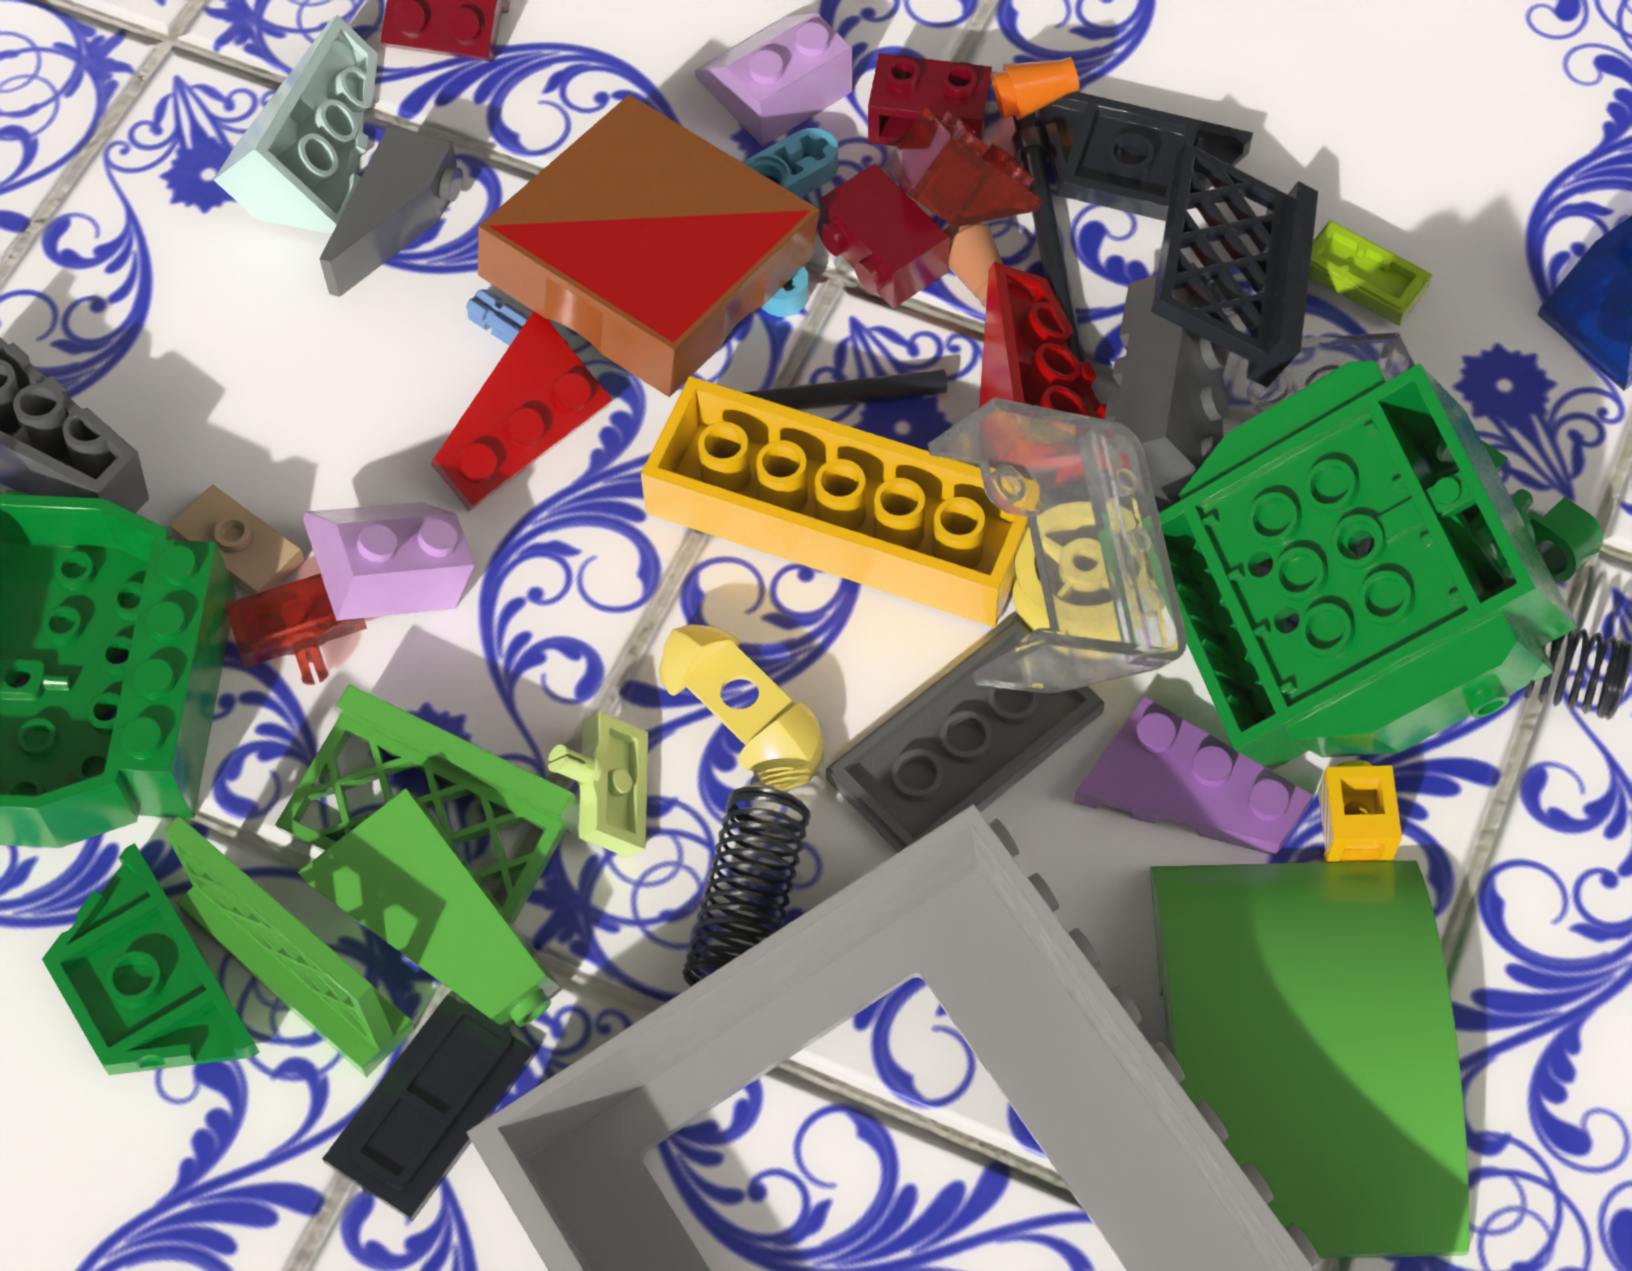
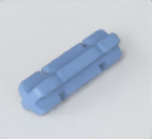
[466,289,568,346]

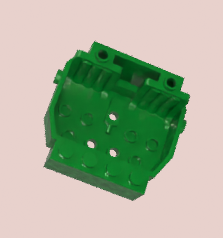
[1135,360,1578,770]
[0,490,237,848]

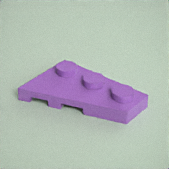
[1074,696,1313,856]

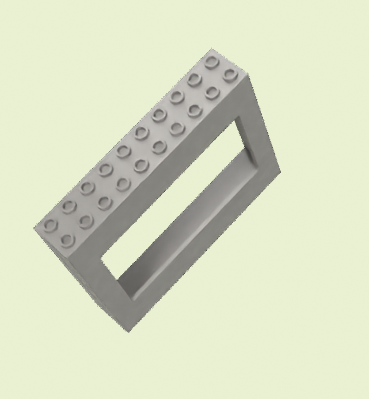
[466,804,1320,1271]

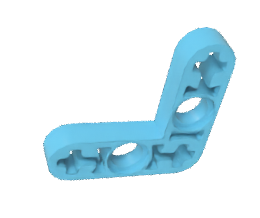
[742,128,838,317]

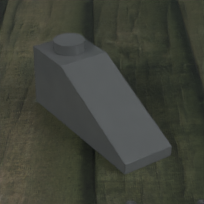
[319,125,463,297]

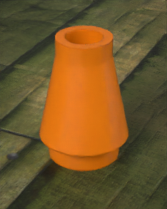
[991,57,1080,120]

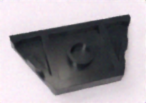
[1037,92,1253,221]

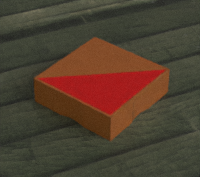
[478,94,820,398]

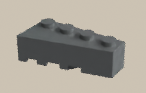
[0,337,149,514]

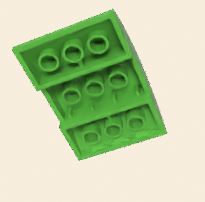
[1150,860,1469,1259]

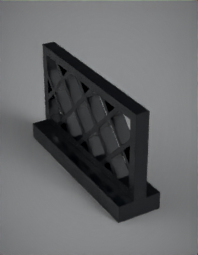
[1151,143,1319,388]

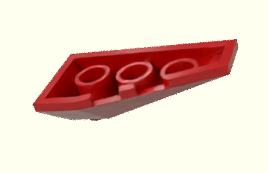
[977,262,1114,495]

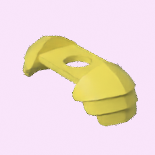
[659,624,824,792]

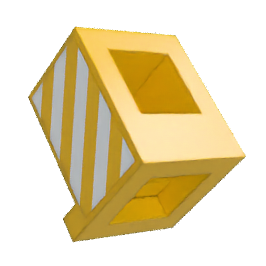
[1318,760,1402,862]

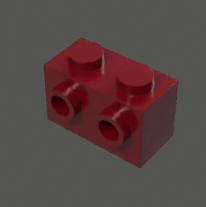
[868,53,992,157]
[818,163,950,309]

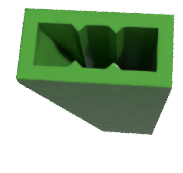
[298,788,561,1029]

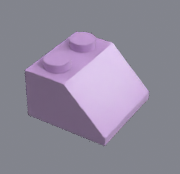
[695,13,852,147]
[303,502,475,621]

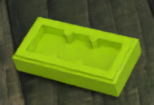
[1309,220,1433,326]

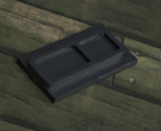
[322,994,536,1222]

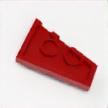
[431,311,613,512]

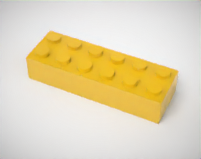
[641,376,1041,628]

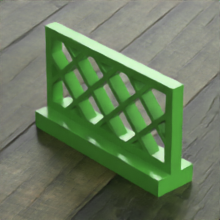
[275,684,580,923]
[164,816,415,1078]

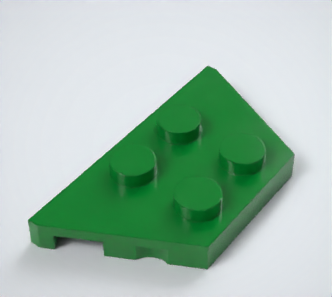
[42,843,260,1075]

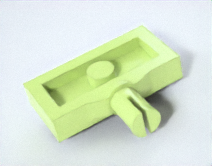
[548,711,648,857]

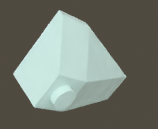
[214,15,378,234]

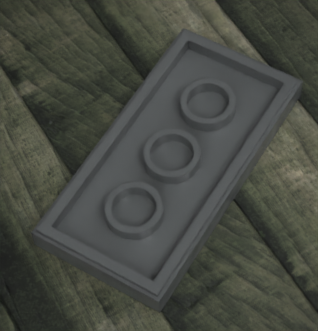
[826,618,1105,853]

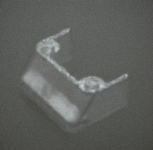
[928,398,1186,694]

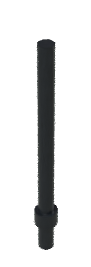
[1011,112,1086,362]

